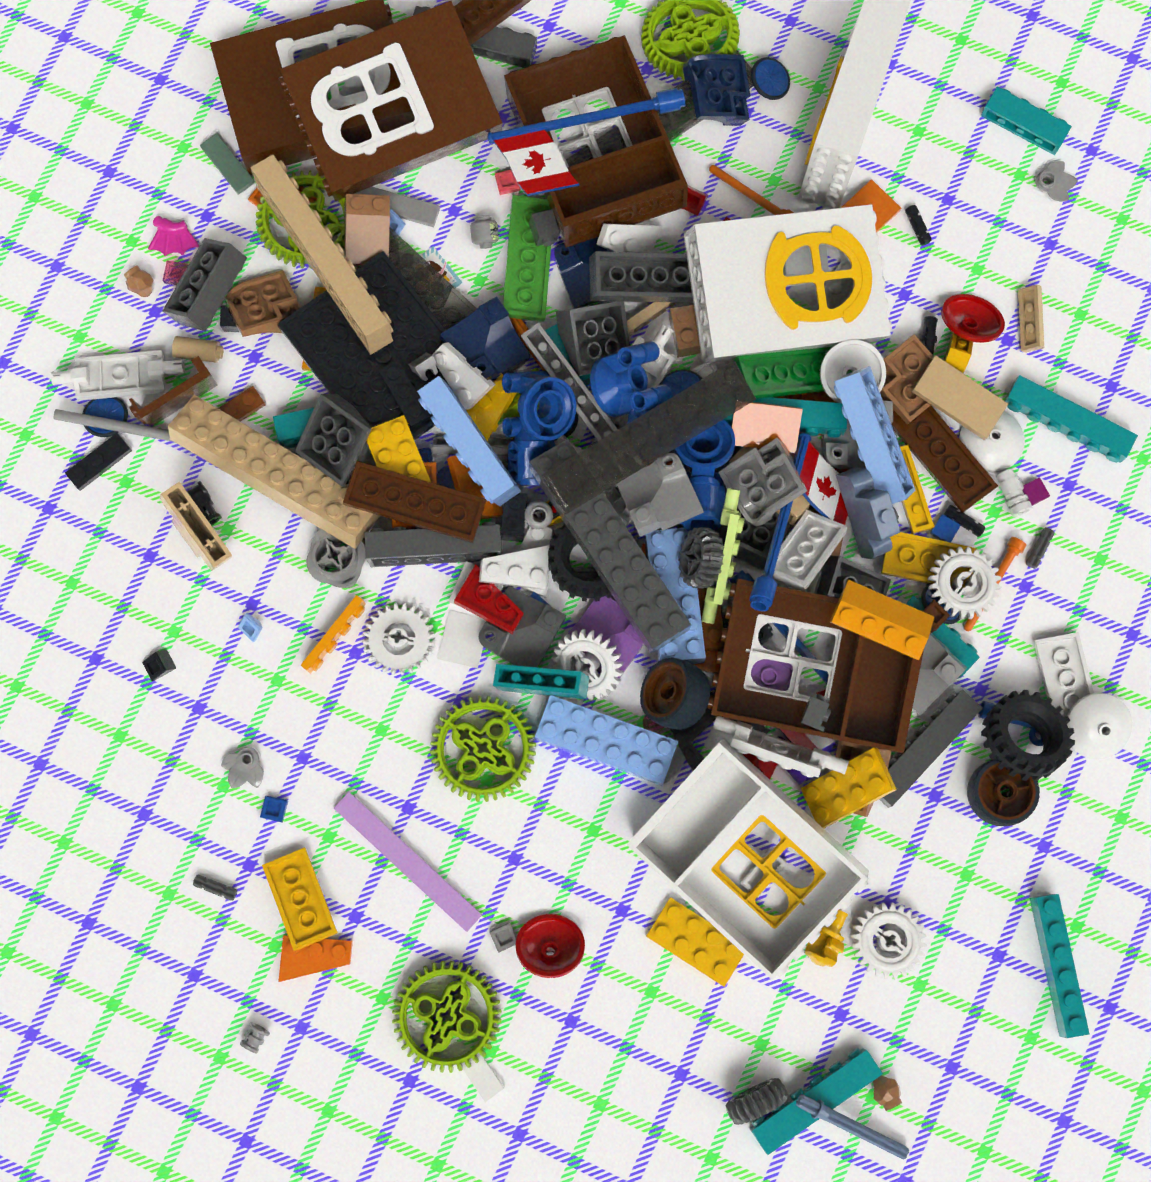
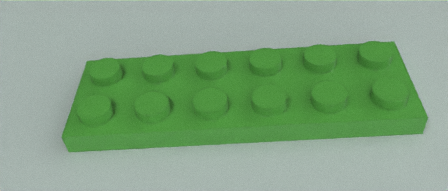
[503,195,551,322]

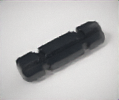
[905,205,932,246]
[944,505,985,537]

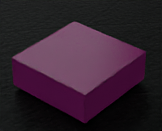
[1022,477,1050,506]

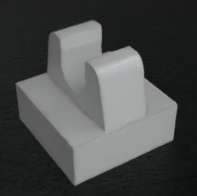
[408,352,438,381]

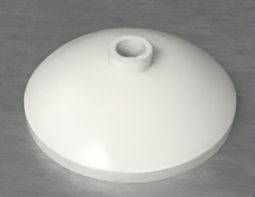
[820,340,886,403]
[959,411,1025,473]
[1067,693,1133,760]

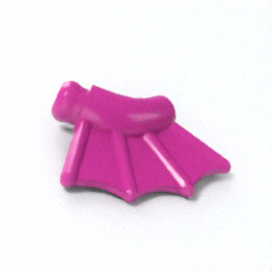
[148,216,199,256]

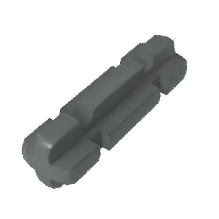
[1026,527,1055,569]
[193,875,238,901]

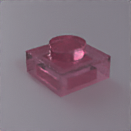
[162,260,188,285]

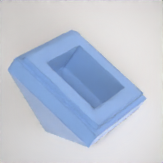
[389,209,406,239]
[238,613,263,642]

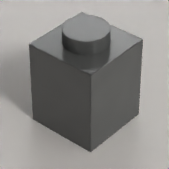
[529,209,560,246]

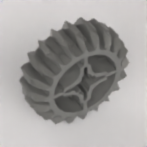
[678,527,725,589]
[725,1078,789,1125]

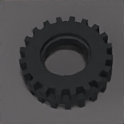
[548,522,612,602]
[981,690,1075,781]

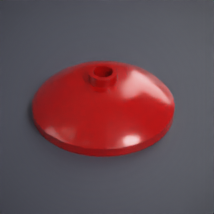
[941,294,1005,343]
[515,914,585,978]

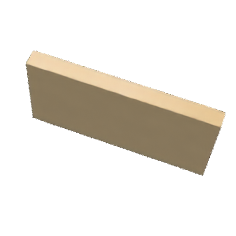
[911,355,1008,440]

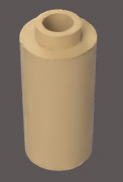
[172,336,224,363]

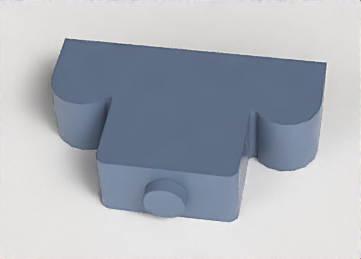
[836,467,900,559]

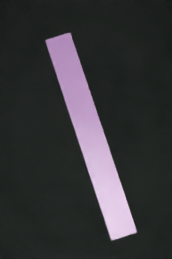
[333,792,482,932]

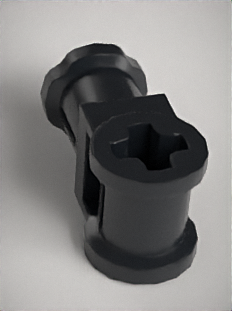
[187,481,222,526]

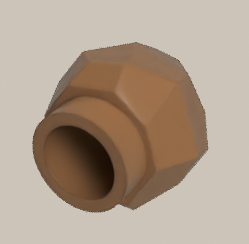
[124,265,154,297]
[872,1075,902,1111]

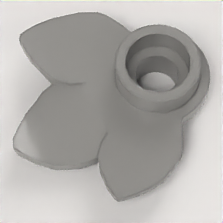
[1035,161,1078,202]
[221,747,264,788]

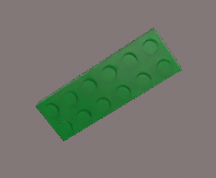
[734,347,852,400]

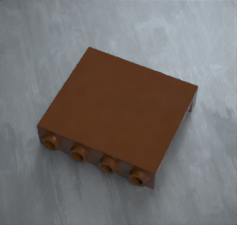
[129,356,218,427]

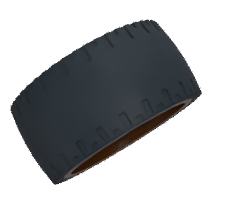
[640,658,711,730]
[967,758,1040,827]

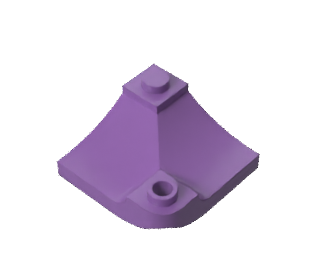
[568,596,644,678]

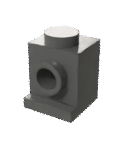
[800,694,831,732]

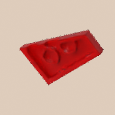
[454,564,524,635]

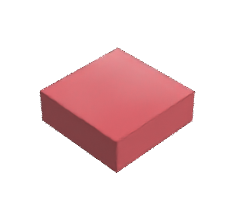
[495,169,520,195]

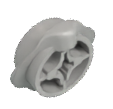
[306,529,366,588]

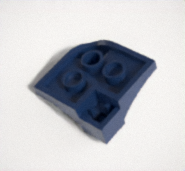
[683,54,751,126]
[554,237,612,308]
[439,296,530,380]

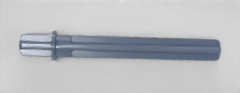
[796,1094,909,1160]

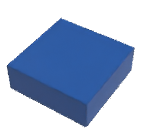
[930,514,961,543]
[260,795,288,823]

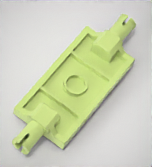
[701,488,745,624]

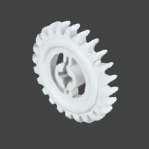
[928,547,1002,619]
[362,603,436,675]
[552,629,624,701]
[851,902,928,979]

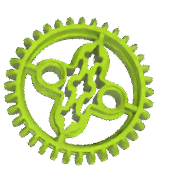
[641,0,740,81]
[255,170,345,269]
[430,696,536,802]
[392,961,502,1073]

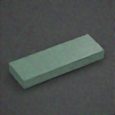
[200,133,255,195]

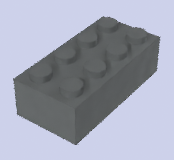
[162,238,247,331]

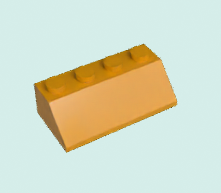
[829,580,934,660]

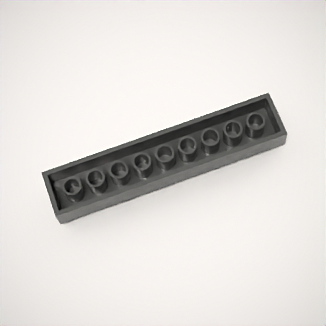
[530,439,691,654]

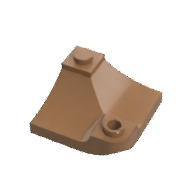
[225,270,300,337]
[880,334,934,425]

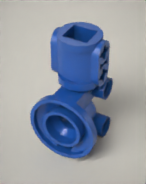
[590,341,674,460]
[502,371,576,485]
[672,413,735,531]

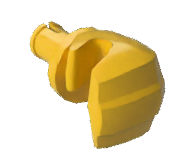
[804,910,848,967]

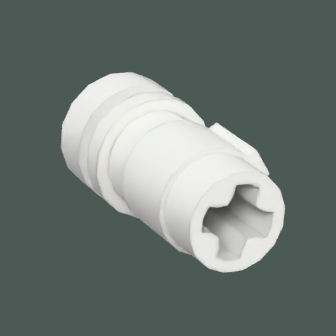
[996,469,1033,517]

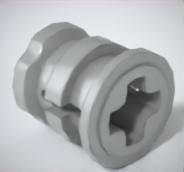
[240,1022,270,1054]

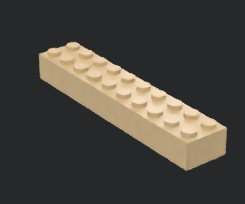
[250,155,393,355]
[168,395,380,549]

